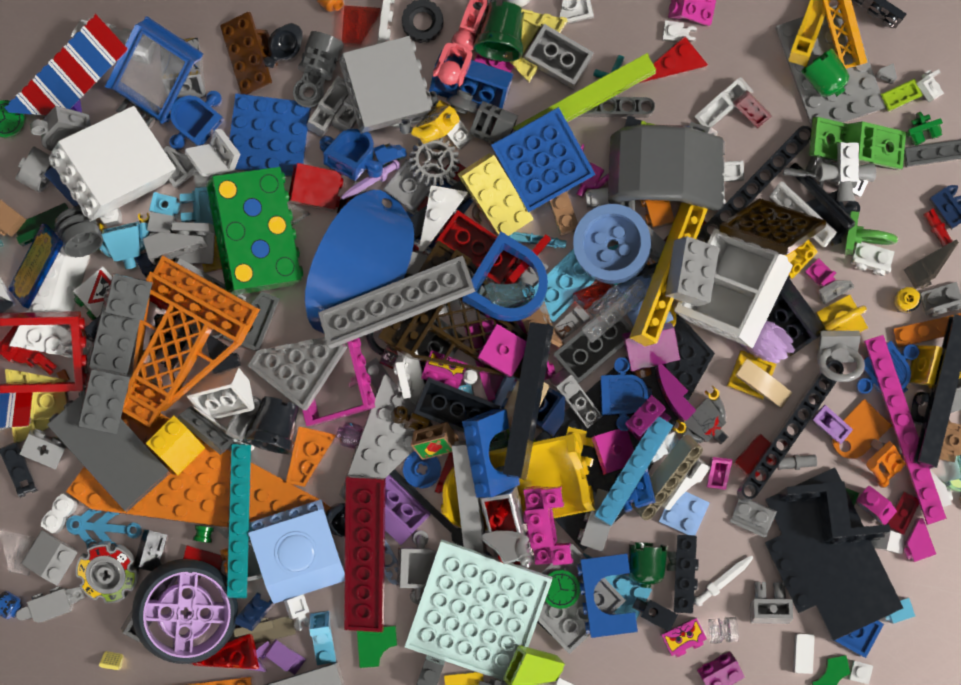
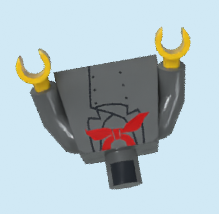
[672,386,729,445]

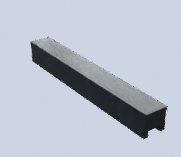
[913,314,961,469]
[503,322,554,480]

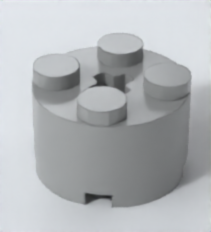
[15,146,52,192]

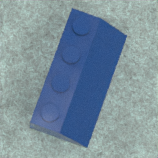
[429,50,513,109]

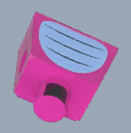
[856,485,897,525]

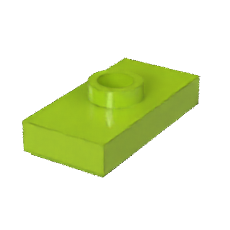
[881,78,923,112]

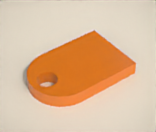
[831,399,892,459]

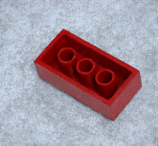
[436,210,519,287]

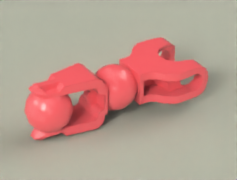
[433,0,487,87]

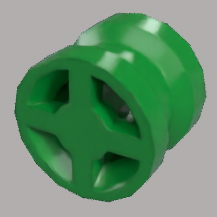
[193,525,214,543]

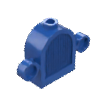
[169,91,224,151]
[320,129,383,181]
[856,341,919,394]
[600,357,652,431]

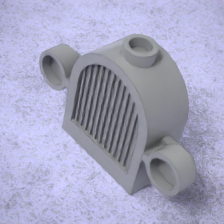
[30,106,91,151]
[397,530,437,604]

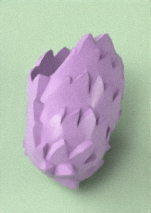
[740,320,795,363]

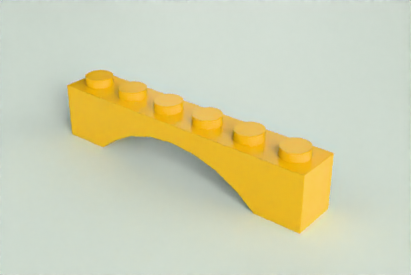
[789,0,831,67]

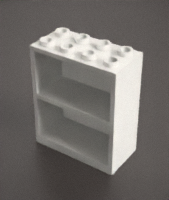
[49,106,176,222]
[674,228,793,349]

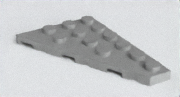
[339,374,434,501]

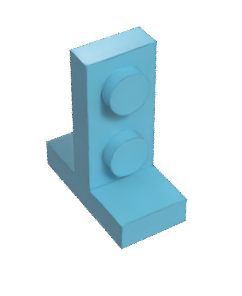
[309,611,336,665]

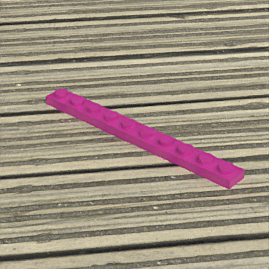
[864,335,947,525]

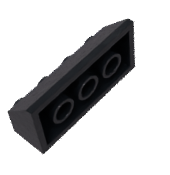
[767,277,827,356]
[414,377,501,433]

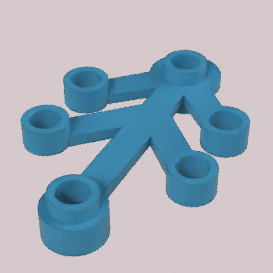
[66,509,142,549]

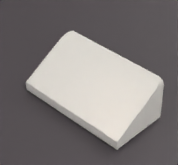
[793,633,815,674]

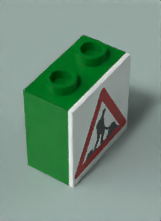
[73,267,112,321]

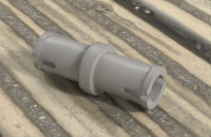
[777,454,817,470]

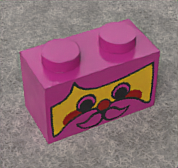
[421,350,467,389]
[660,618,707,658]

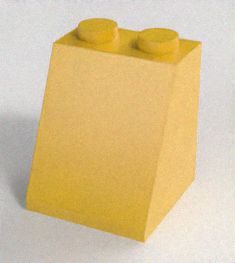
[146,415,205,475]

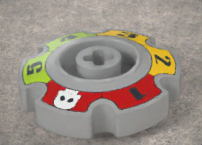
[76,541,139,603]

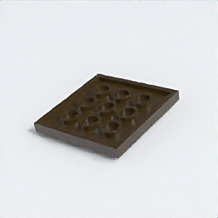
[719,198,826,255]

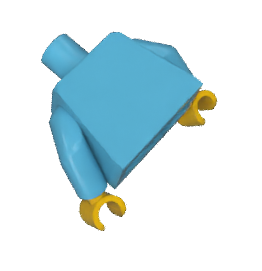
[99,212,150,269]

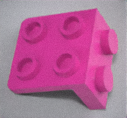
[668,0,716,26]

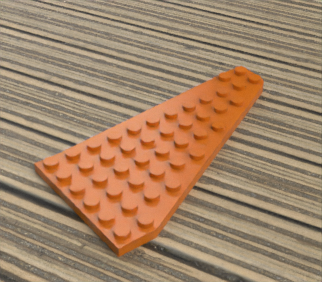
[66,412,330,528]

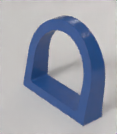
[463,232,548,321]

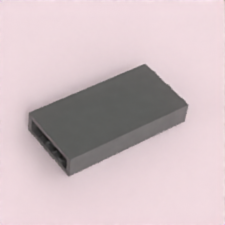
[47,387,170,512]

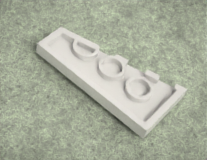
[9,310,94,361]

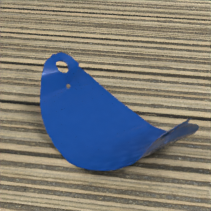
[305,190,414,334]

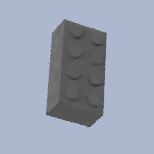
[553,305,632,384]

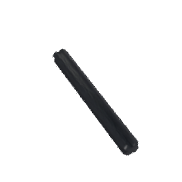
[789,163,855,230]

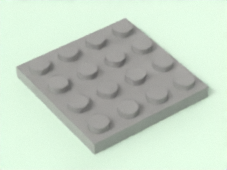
[538,544,626,654]

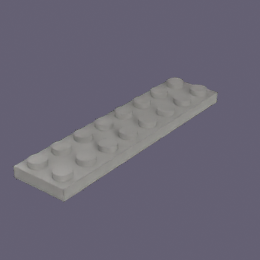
[318,256,476,349]

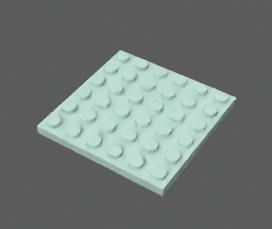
[405,539,553,681]

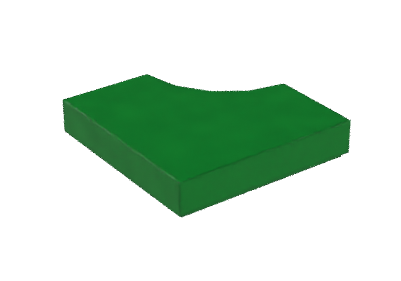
[357,626,397,668]

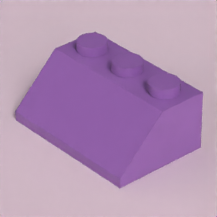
[385,474,431,545]

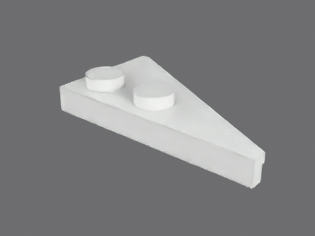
[419,185,467,252]

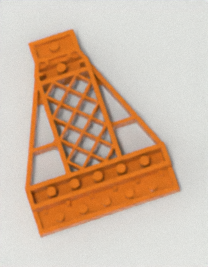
[122,255,260,428]

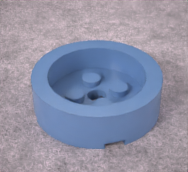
[573,204,652,284]

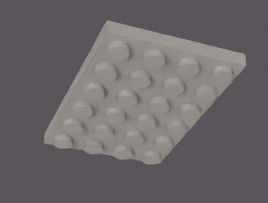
[775,5,886,128]

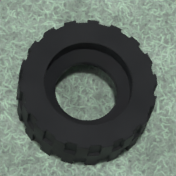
[402,0,444,43]

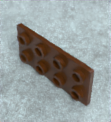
[220,12,278,95]

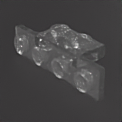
[581,280,648,343]

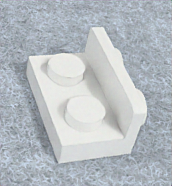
[851,242,895,276]

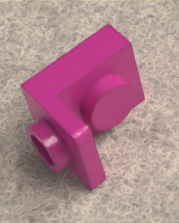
[804,258,836,288]

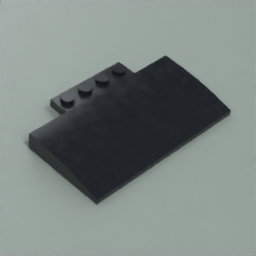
[765,467,903,641]

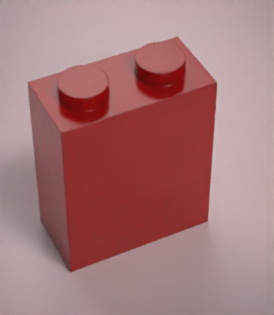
[288,163,343,211]

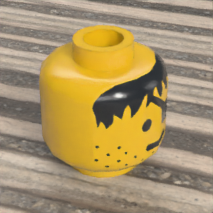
[894,287,921,313]

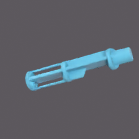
[509,232,567,249]

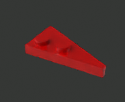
[640,36,708,83]
[498,234,551,297]

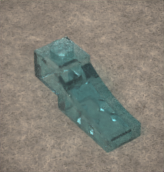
[484,281,535,308]

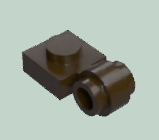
[391,406,430,431]

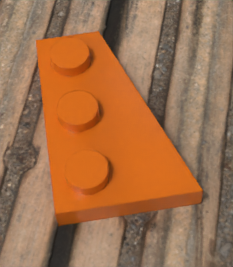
[286,426,336,487]

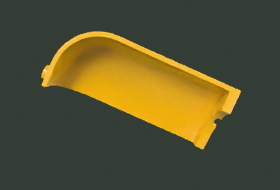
[441,434,595,531]

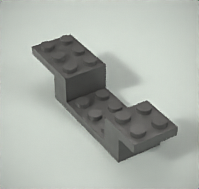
[78,273,152,434]

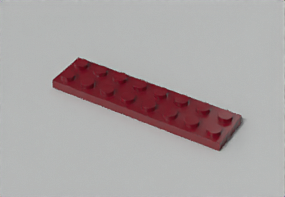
[344,476,386,632]

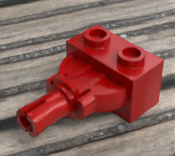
[0,326,58,375]

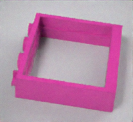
[302,338,376,426]

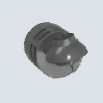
[293,31,344,108]
[446,90,518,144]

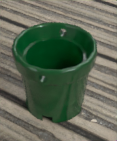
[473,1,524,62]

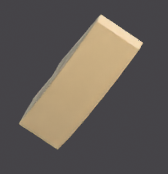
[735,359,792,409]

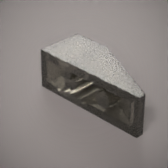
[904,239,959,290]

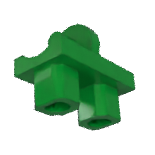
[906,112,943,146]

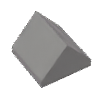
[875,63,897,84]

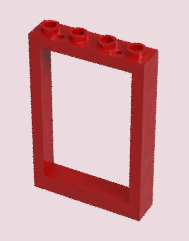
[0,311,87,393]

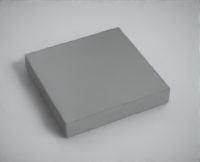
[383,159,437,213]

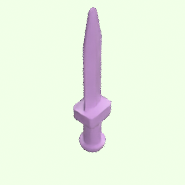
[341,160,400,199]

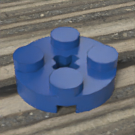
[403,451,441,489]

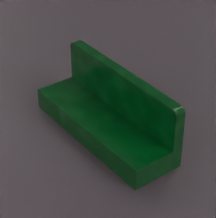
[16,203,69,246]

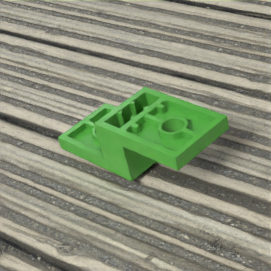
[809,117,906,170]

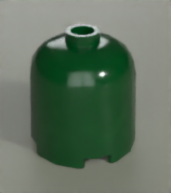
[628,542,668,588]

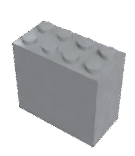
[339,36,432,134]

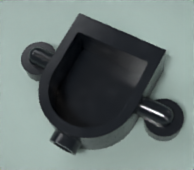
[805,190,860,246]

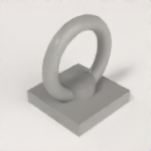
[817,331,865,382]

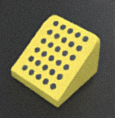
[99,651,124,670]

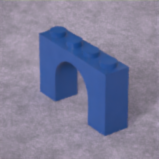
[462,409,520,498]
[577,553,638,638]

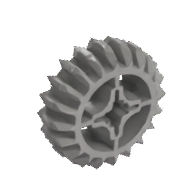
[408,137,460,186]

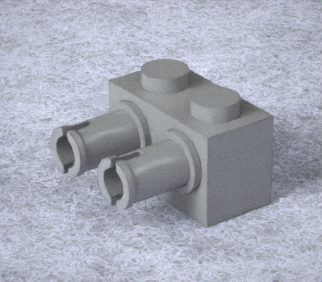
[750,582,793,624]

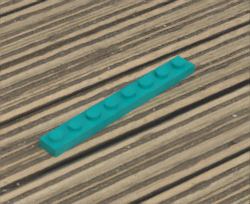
[227,444,251,598]

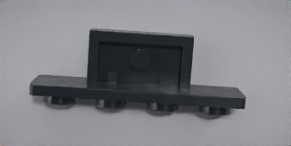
[673,535,699,614]

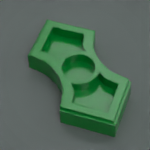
[812,655,850,685]

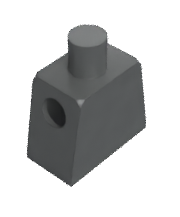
[417,655,445,685]

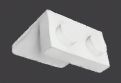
[185,129,240,177]

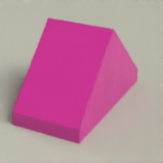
[707,457,732,490]

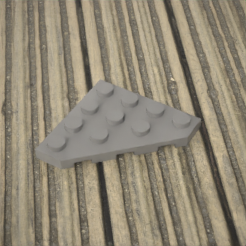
[248,337,347,410]

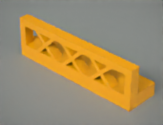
[822,0,868,69]

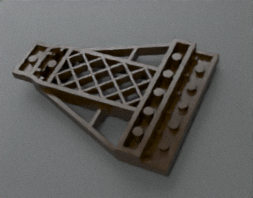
[377,240,550,381]

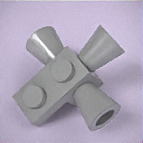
[815,143,876,202]

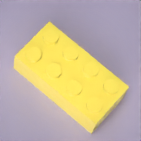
[458,153,534,237]

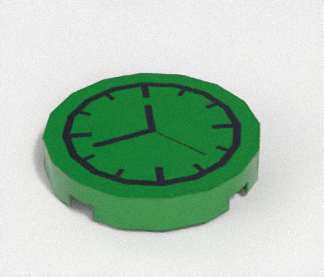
[0,100,25,138]
[545,570,580,609]

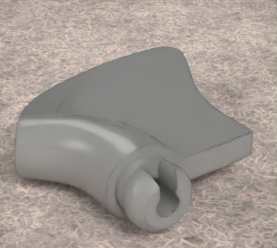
[482,531,531,565]

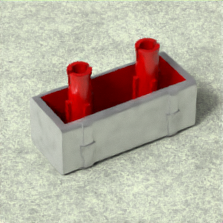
[480,486,534,568]

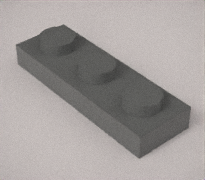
[177,406,234,455]

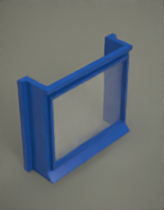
[105,16,204,124]

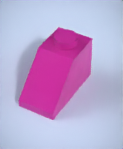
[904,518,936,562]

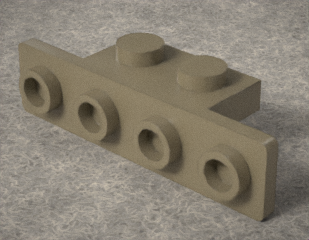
[227,616,296,644]

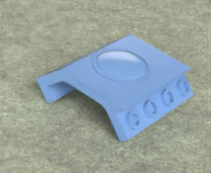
[248,500,345,604]

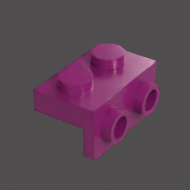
[697,651,745,685]

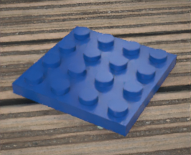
[229,93,311,177]
[491,107,596,212]

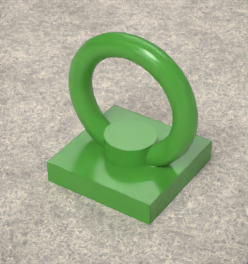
[845,211,898,256]

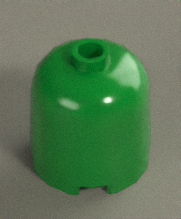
[801,48,849,97]

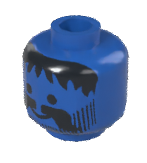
[0,591,22,620]

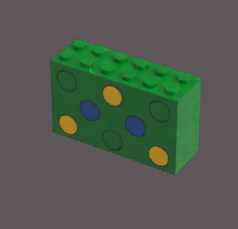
[206,167,303,295]

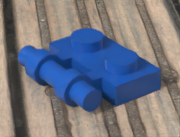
[616,468,656,512]

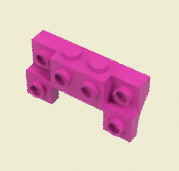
[523,486,573,565]

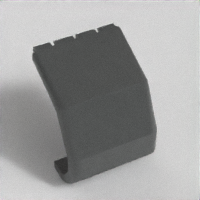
[608,124,725,211]

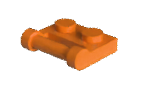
[866,441,906,488]

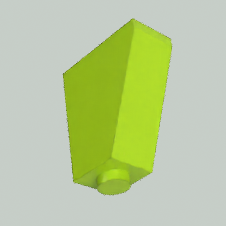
[503,645,565,685]

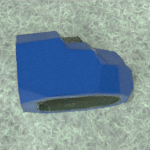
[374,143,407,167]

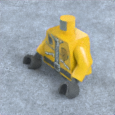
[399,91,459,144]

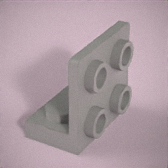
[171,222,215,264]
[920,282,961,317]

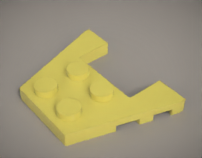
[505,9,568,83]
[5,369,68,443]

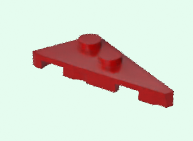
[192,634,259,669]

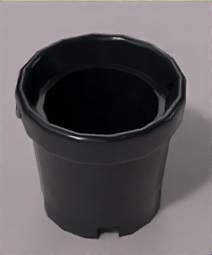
[244,396,299,454]

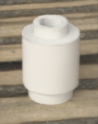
[585,188,609,208]

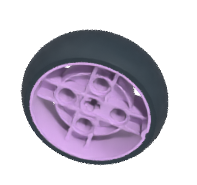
[132,559,238,664]

